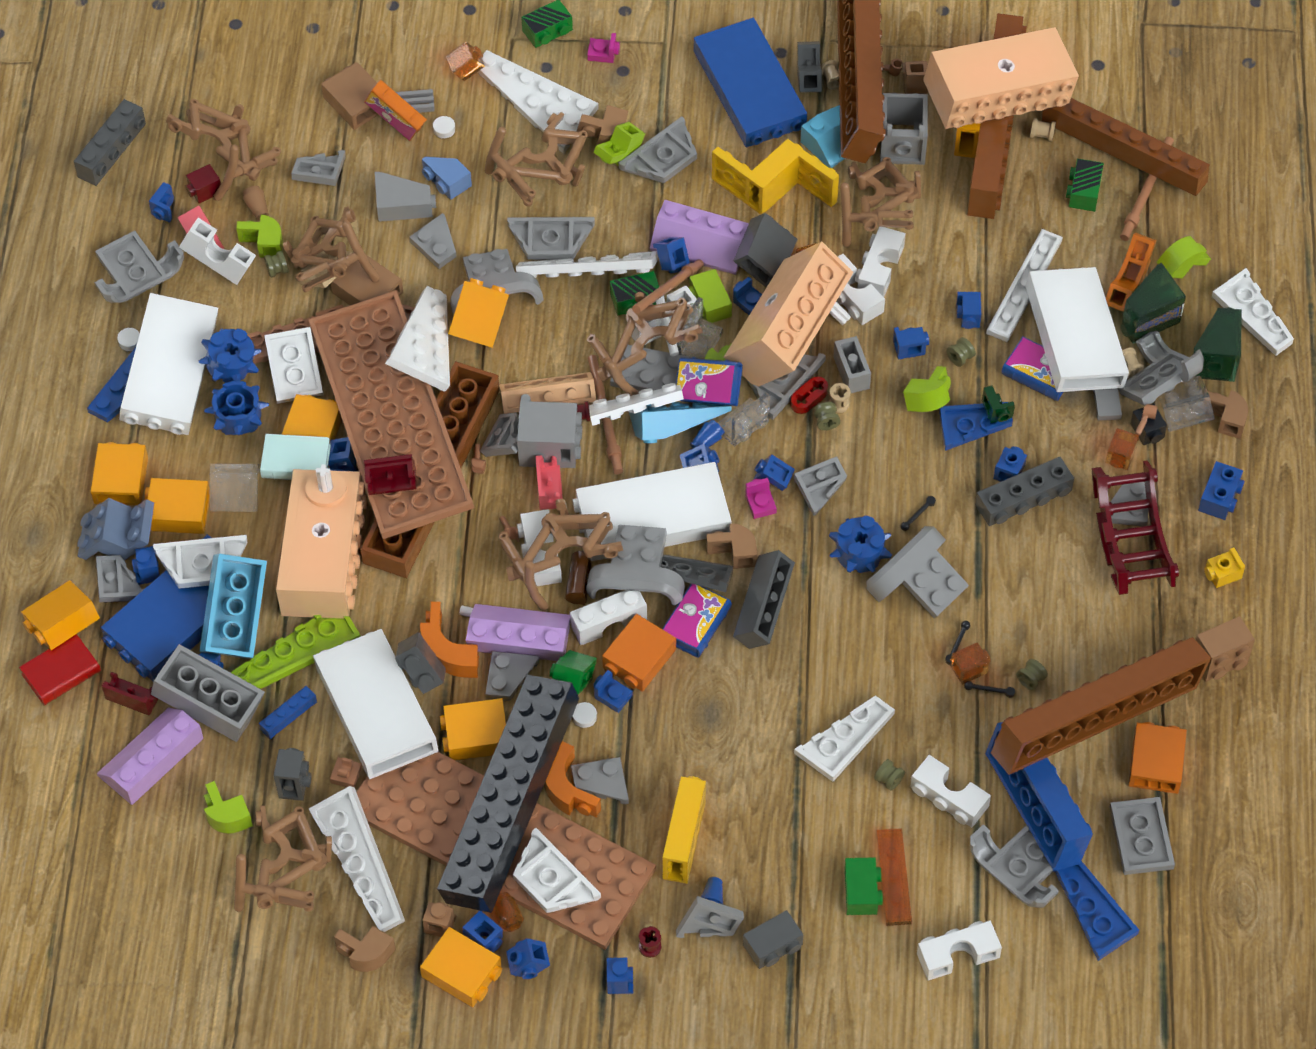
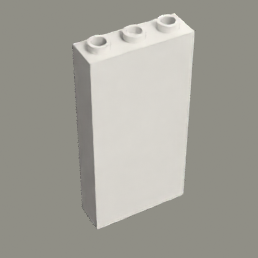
[1025,267,1129,392]
[119,293,218,435]
[572,462,732,561]
[313,629,439,779]

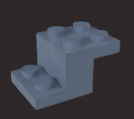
[77,498,154,560]

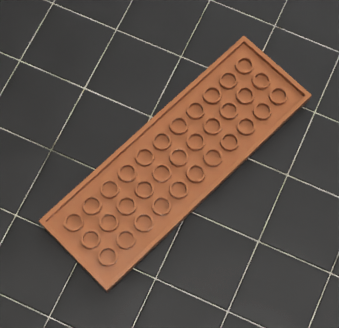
[309,290,475,539]
[356,752,656,950]

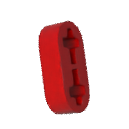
[790,377,828,414]

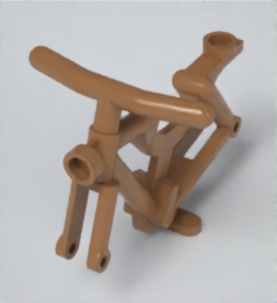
[166,99,281,201]
[485,112,588,207]
[840,157,921,247]
[283,207,380,292]
[587,292,703,396]
[498,499,623,611]
[234,806,332,912]

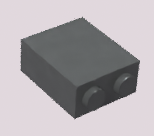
[733,213,797,287]

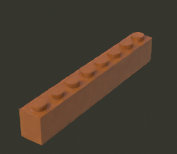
[1042,98,1210,196]

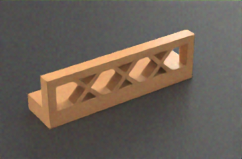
[499,372,596,414]

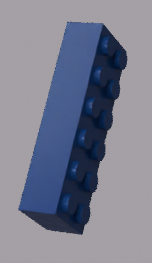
[985,722,1093,871]

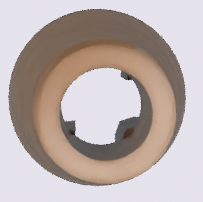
[243,186,269,221]

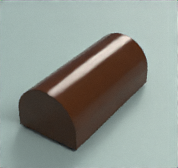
[565,551,592,605]

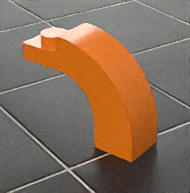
[1106,233,1157,312]
[420,602,479,678]
[544,741,601,818]

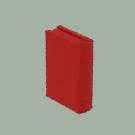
[19,634,101,705]

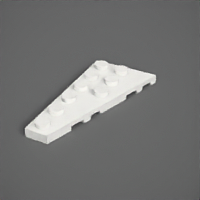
[475,50,598,154]
[385,286,450,392]

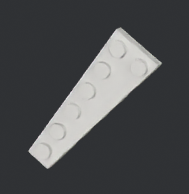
[516,251,658,278]
[309,786,405,932]

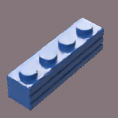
[259,686,317,739]

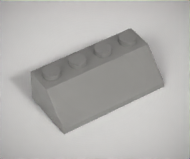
[151,644,265,742]

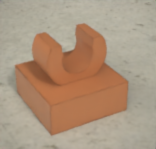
[330,757,362,788]

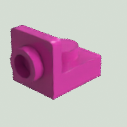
[587,33,620,63]
[745,478,777,519]

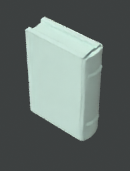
[260,434,331,480]

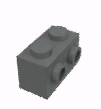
[395,632,446,694]
[274,748,312,801]
[743,910,803,969]

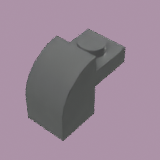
[797,41,822,93]

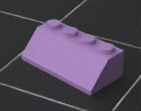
[650,200,749,275]
[466,604,571,661]
[97,707,203,805]

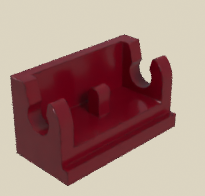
[364,454,417,495]
[102,672,158,716]

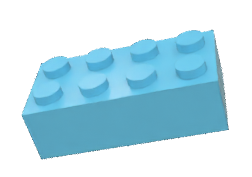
[200,554,267,658]

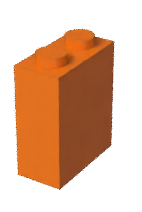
[602,614,676,692]
[1128,722,1187,794]

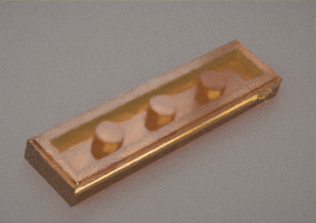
[876,828,912,926]

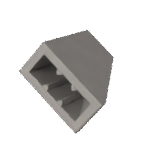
[375,172,436,222]

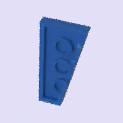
[1055,861,1139,961]

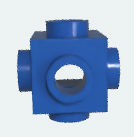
[506,938,550,979]

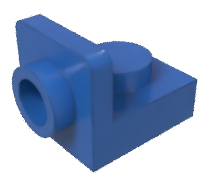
[149,182,174,223]
[733,277,762,315]
[680,444,719,472]
[753,454,795,491]
[593,670,633,713]

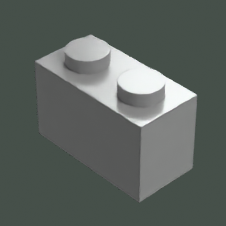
[833,336,871,393]

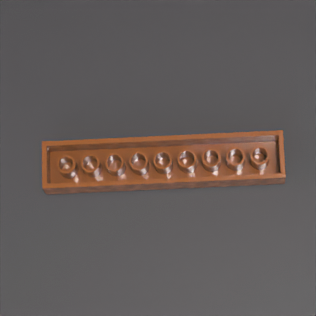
[837,0,886,164]
[967,13,1027,219]
[360,361,500,579]
[991,637,1211,775]

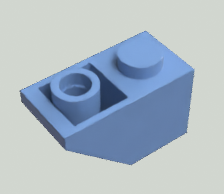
[422,157,472,200]

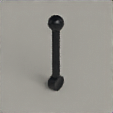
[900,496,936,531]
[945,621,971,665]
[964,681,1015,698]

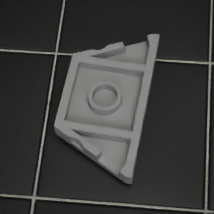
[619,116,697,183]
[507,217,595,260]
[748,353,826,420]

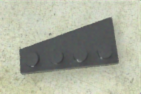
[661,555,733,593]

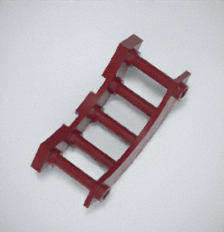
[1092,460,1179,595]

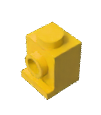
[1204,547,1245,588]

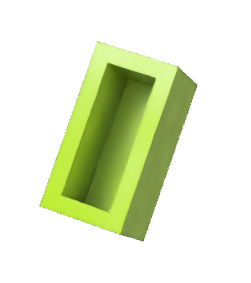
[688,269,732,325]

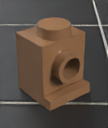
[422,902,456,937]

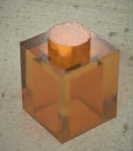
[446,42,485,81]
[1105,428,1139,470]
[950,642,991,685]

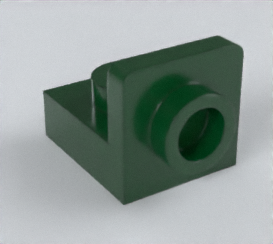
[981,385,1015,423]

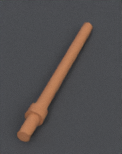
[1120,137,1174,241]
[632,259,704,314]
[588,355,623,475]

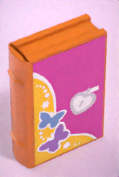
[364,80,427,141]

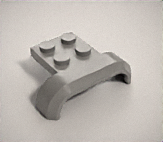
[95,231,184,303]
[450,249,544,317]
[1118,331,1204,406]
[586,525,685,605]
[867,526,969,618]
[970,824,1059,908]

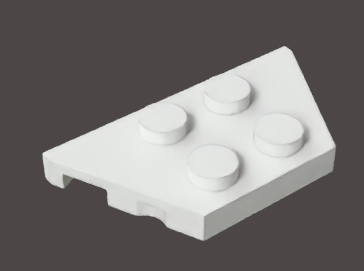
[153,535,248,588]
[513,828,601,913]

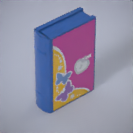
[1001,337,1063,401]
[676,357,743,406]
[663,583,732,658]

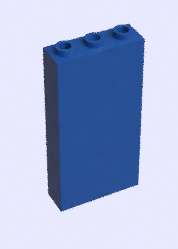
[693,17,807,147]
[101,534,211,682]

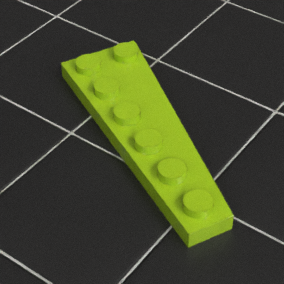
[230,615,361,689]

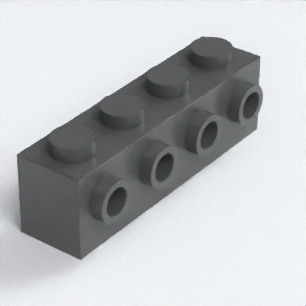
[74,99,146,186]
[975,457,1074,526]
[733,550,795,649]

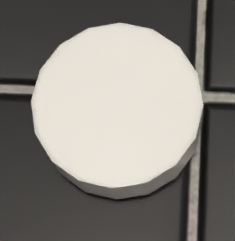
[433,116,455,138]
[117,328,140,351]
[572,702,597,728]

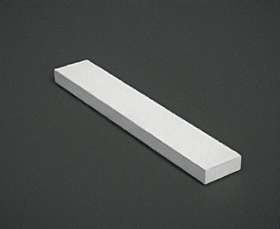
[986,229,1063,342]

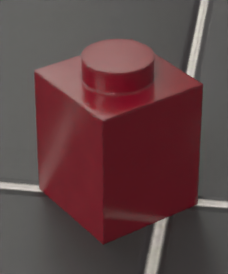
[185,164,221,204]

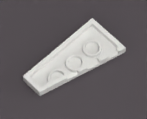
[1212,268,1294,356]
[589,383,684,426]
[794,695,895,782]

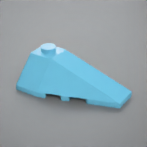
[801,105,846,168]
[629,402,732,443]

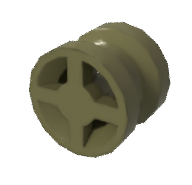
[264,251,289,278]
[946,337,976,367]
[813,402,841,431]
[1016,659,1048,690]
[874,759,905,791]

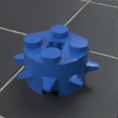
[198,329,261,383]
[204,381,269,435]
[829,516,892,573]

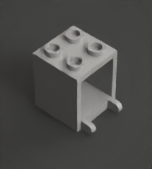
[880,93,928,165]
[517,394,582,468]

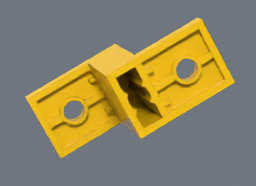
[712,139,839,214]

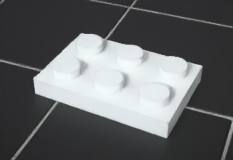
[264,327,323,404]

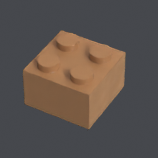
[1196,616,1255,682]

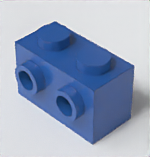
[1198,461,1245,520]

